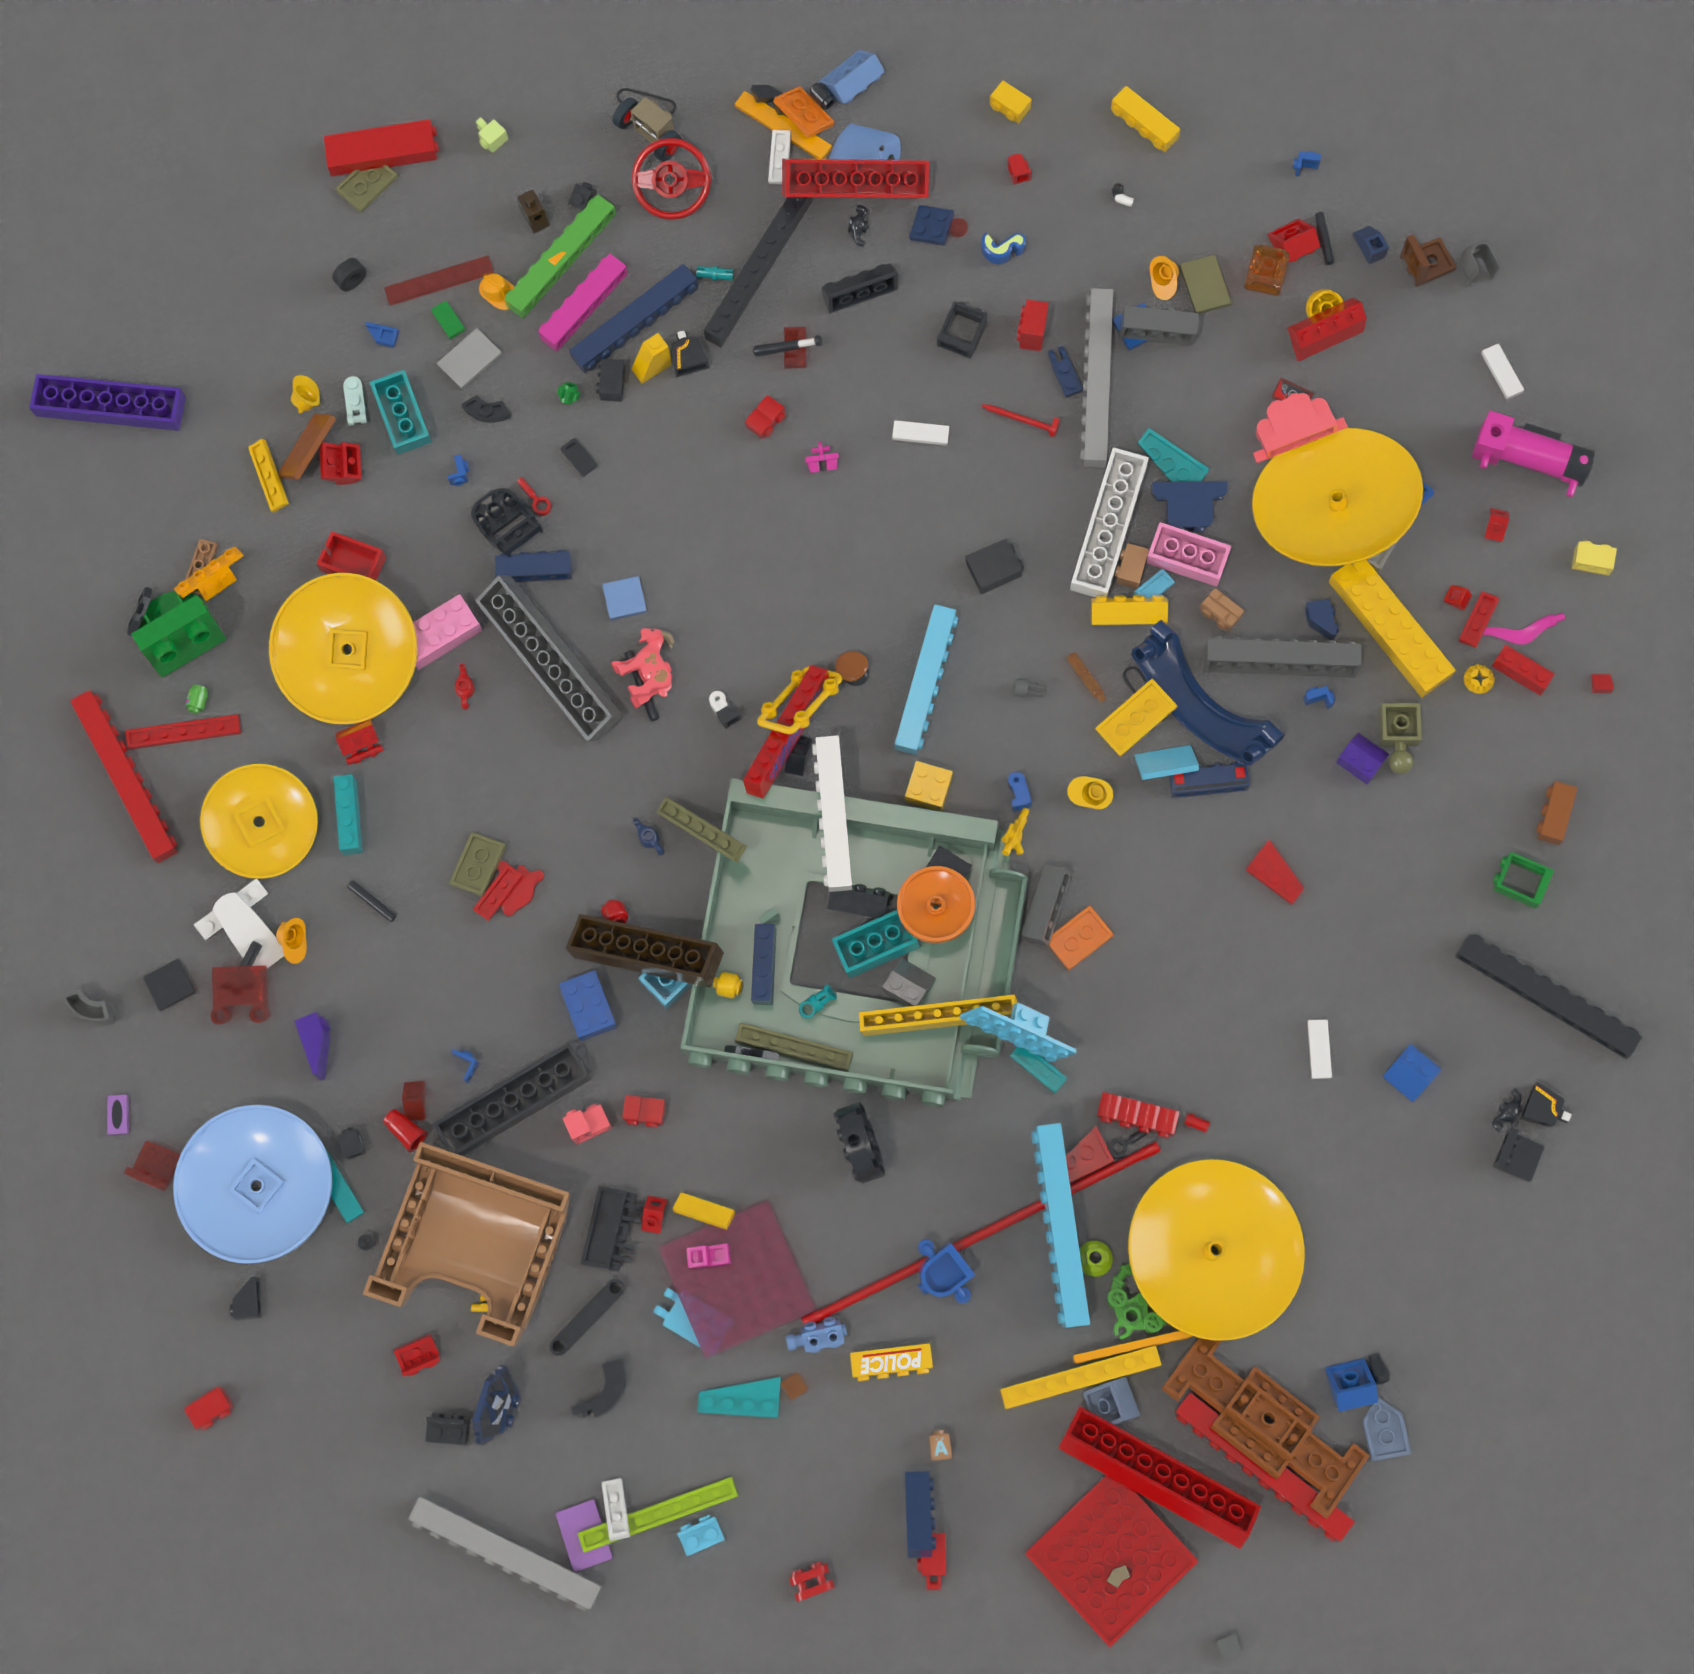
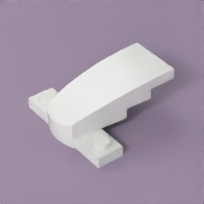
[194,878,284,976]

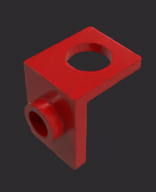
[1484,508,1510,542]
[641,1196,667,1234]

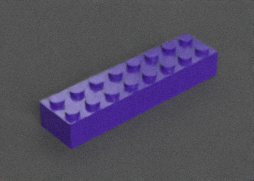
[29,374,186,431]

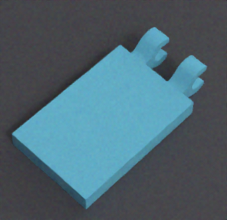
[653,1288,734,1356]

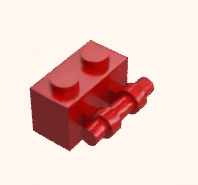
[335,719,384,765]

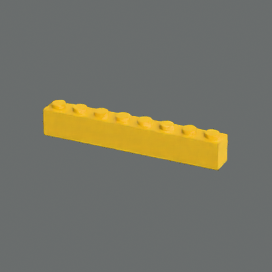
[859,995,1018,1036]
[999,1345,1161,1410]

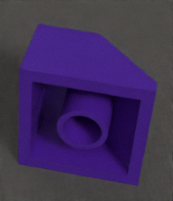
[1336,733,1390,785]

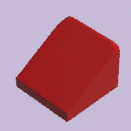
[1443,585,1472,611]
[1591,674,1614,693]

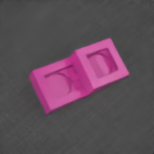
[686,1243,731,1268]

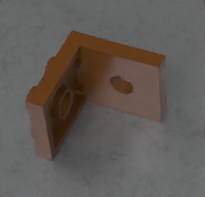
[1400,234,1457,287]

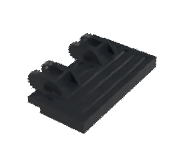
[580,1186,644,1272]

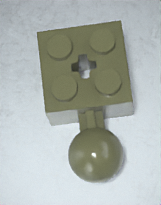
[1378,703,1422,774]

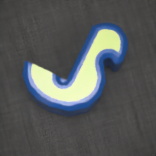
[981,232,1026,265]

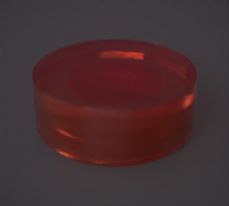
[950,218,968,237]

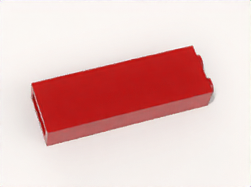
[324,119,439,177]

